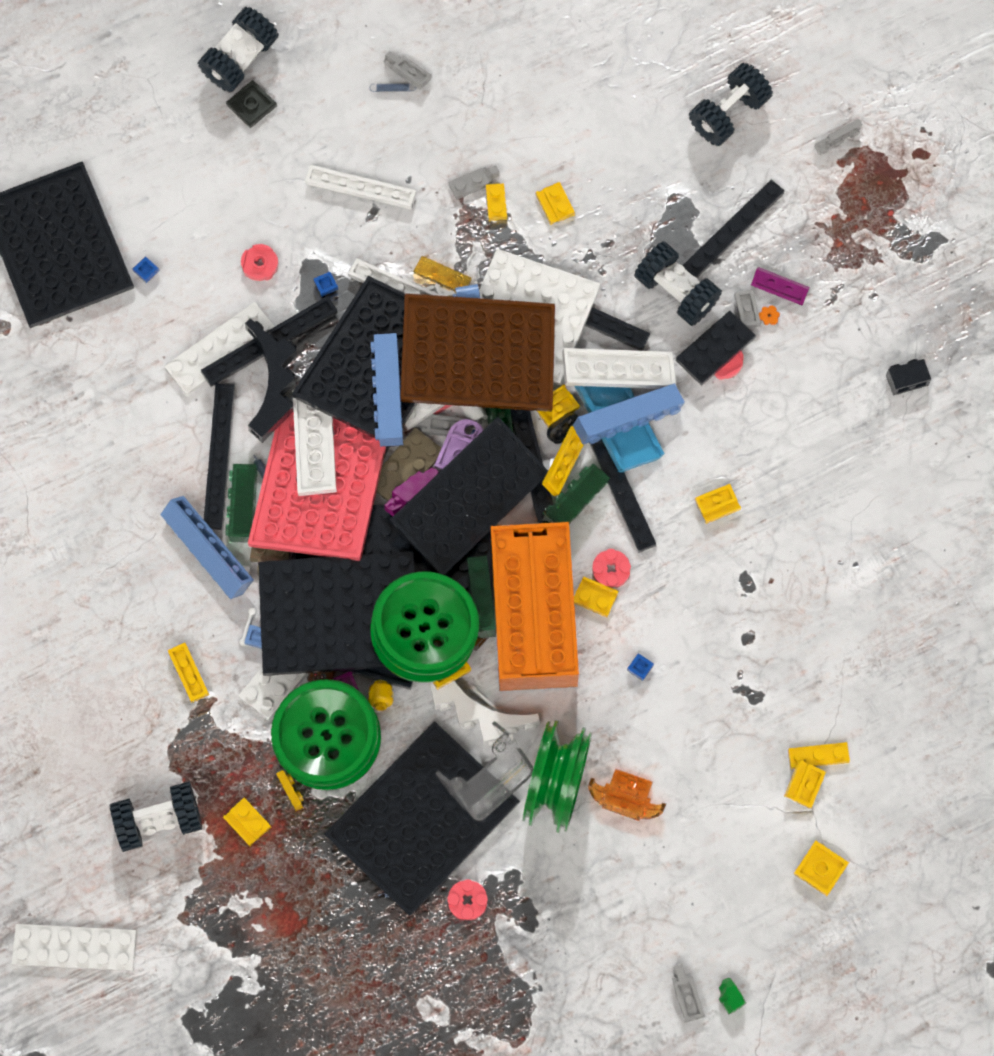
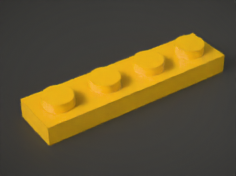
[542,426,584,496]

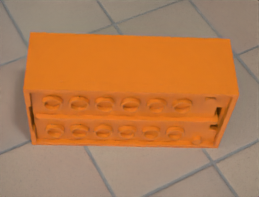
[491,522,579,691]

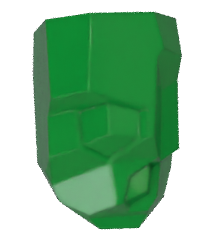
[719,978,746,1015]

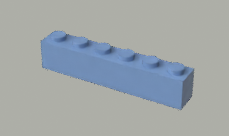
[371,333,403,447]
[573,383,685,445]
[160,496,254,599]

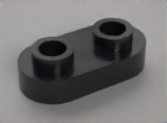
[547,412,579,444]

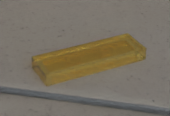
[414,256,472,292]

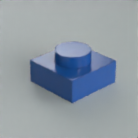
[133,256,159,283]
[313,272,338,297]
[627,653,654,681]

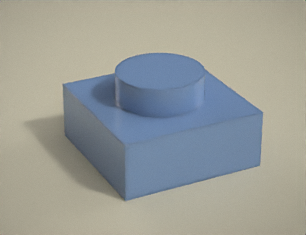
[244,625,262,649]

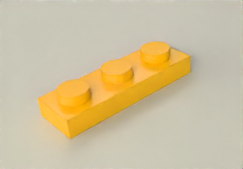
[167,642,209,703]
[788,742,850,769]

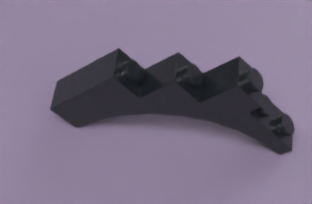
[245,318,297,443]

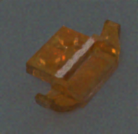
[588,769,666,821]

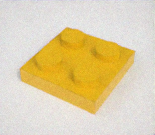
[794,840,849,896]

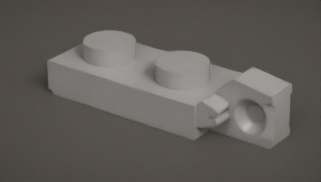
[384,51,432,90]
[814,119,863,155]
[448,166,500,200]
[413,414,465,436]
[672,964,705,1023]

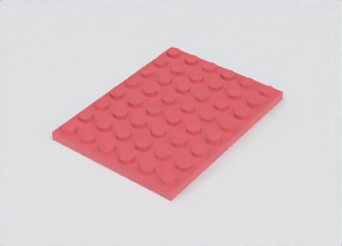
[248,412,386,561]

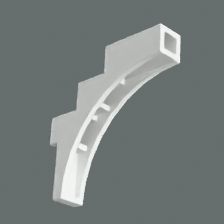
[429,681,540,747]

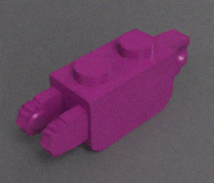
[385,468,439,516]

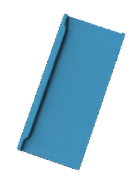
[575,386,665,473]

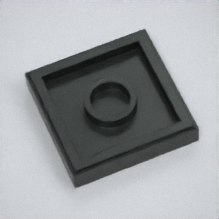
[226,80,277,129]

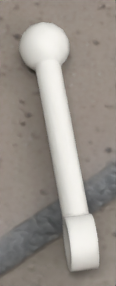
[239,608,256,646]
[470,686,502,713]

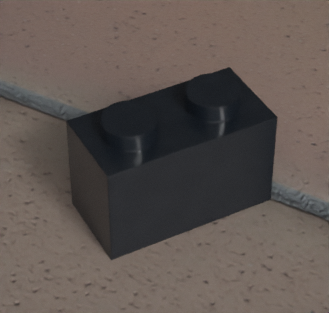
[886,359,931,396]

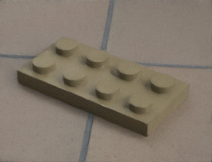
[376,428,441,501]

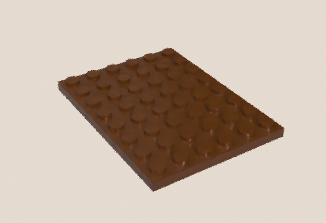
[400,293,555,412]

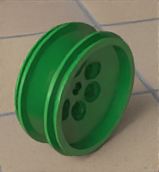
[370,571,479,683]
[271,679,381,790]
[522,720,592,833]

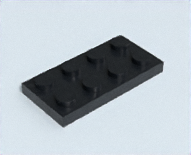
[675,310,756,386]

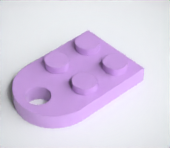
[434,419,483,469]

